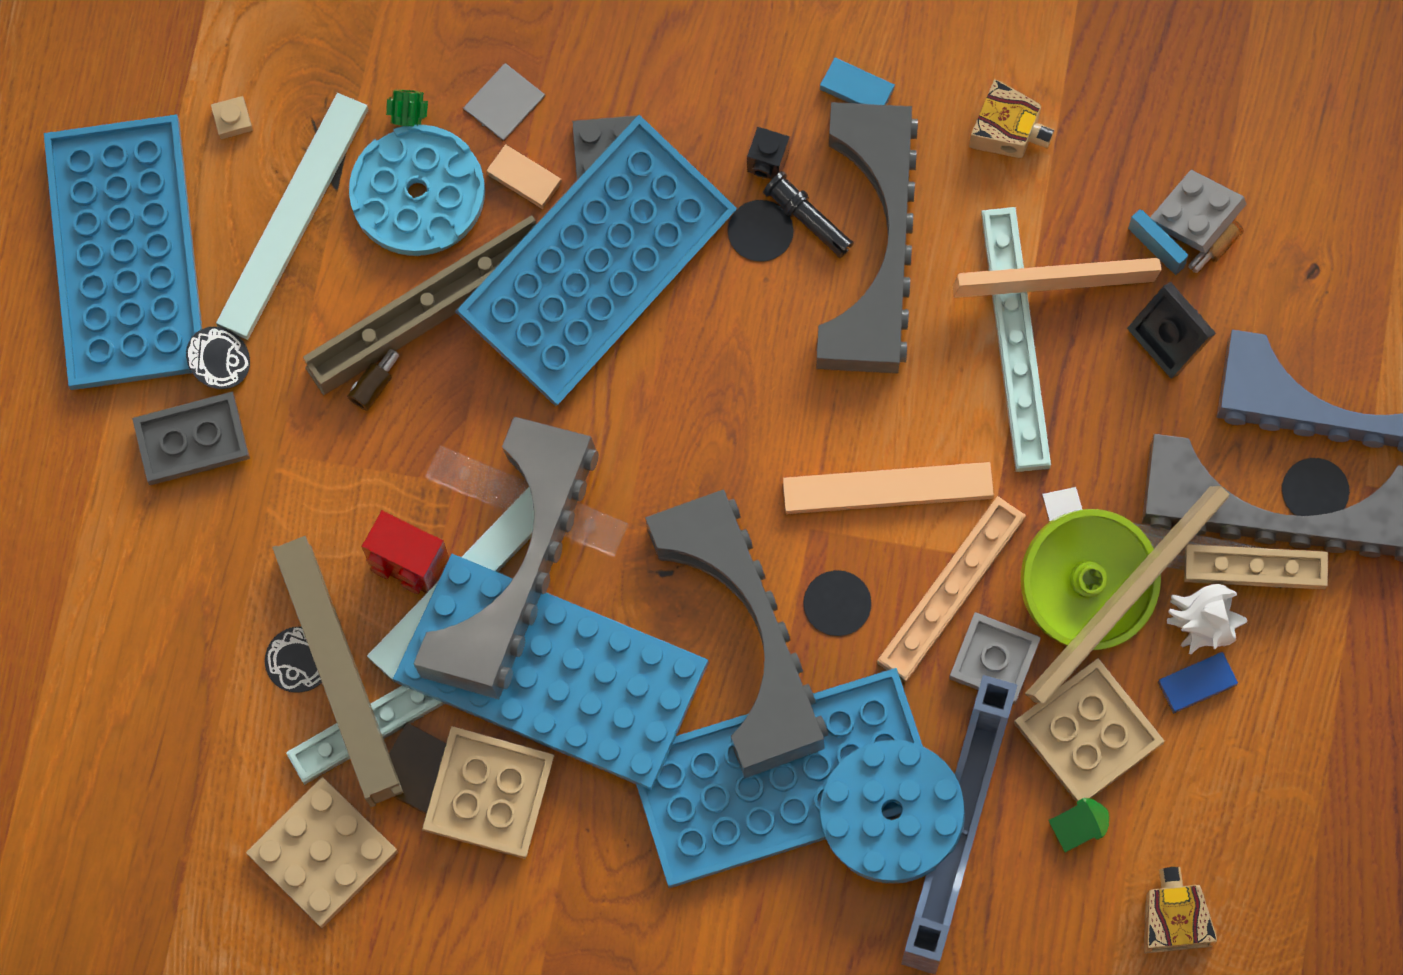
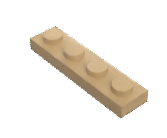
[1184,544,1328,589]

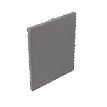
[463,63,545,141]

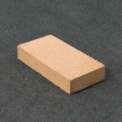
[487,144,562,209]

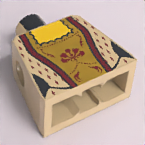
[969,79,1055,158]
[1144,867,1217,954]

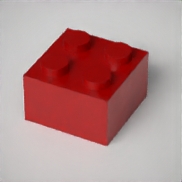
[361,510,449,594]

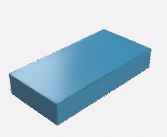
[820,57,895,105]
[1128,209,1188,275]

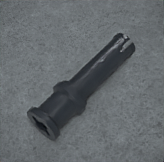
[763,171,854,258]

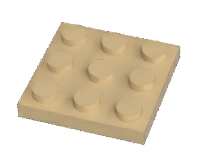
[1014,658,1165,803]
[422,726,554,859]
[246,777,398,928]

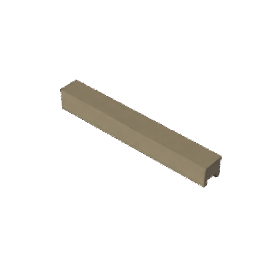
[303,215,536,396]
[272,536,404,807]

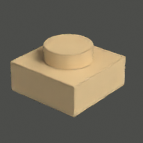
[211,96,253,139]

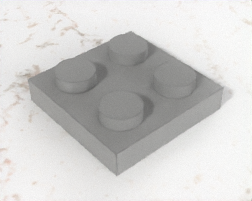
[1150,170,1247,253]
[949,612,1041,704]

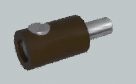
[347,349,399,411]

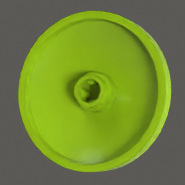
[1021,509,1161,650]

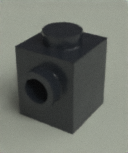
[747,127,790,179]

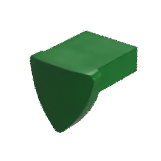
[1048,798,1109,852]

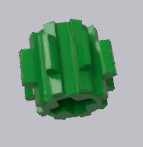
[386,89,428,127]

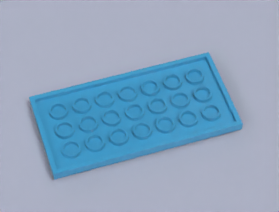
[44,115,202,390]
[455,115,737,406]
[393,554,709,791]
[636,668,923,888]

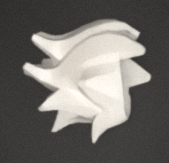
[1167,584,1247,654]

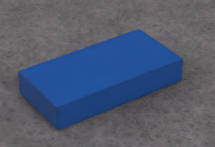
[1158,652,1238,714]

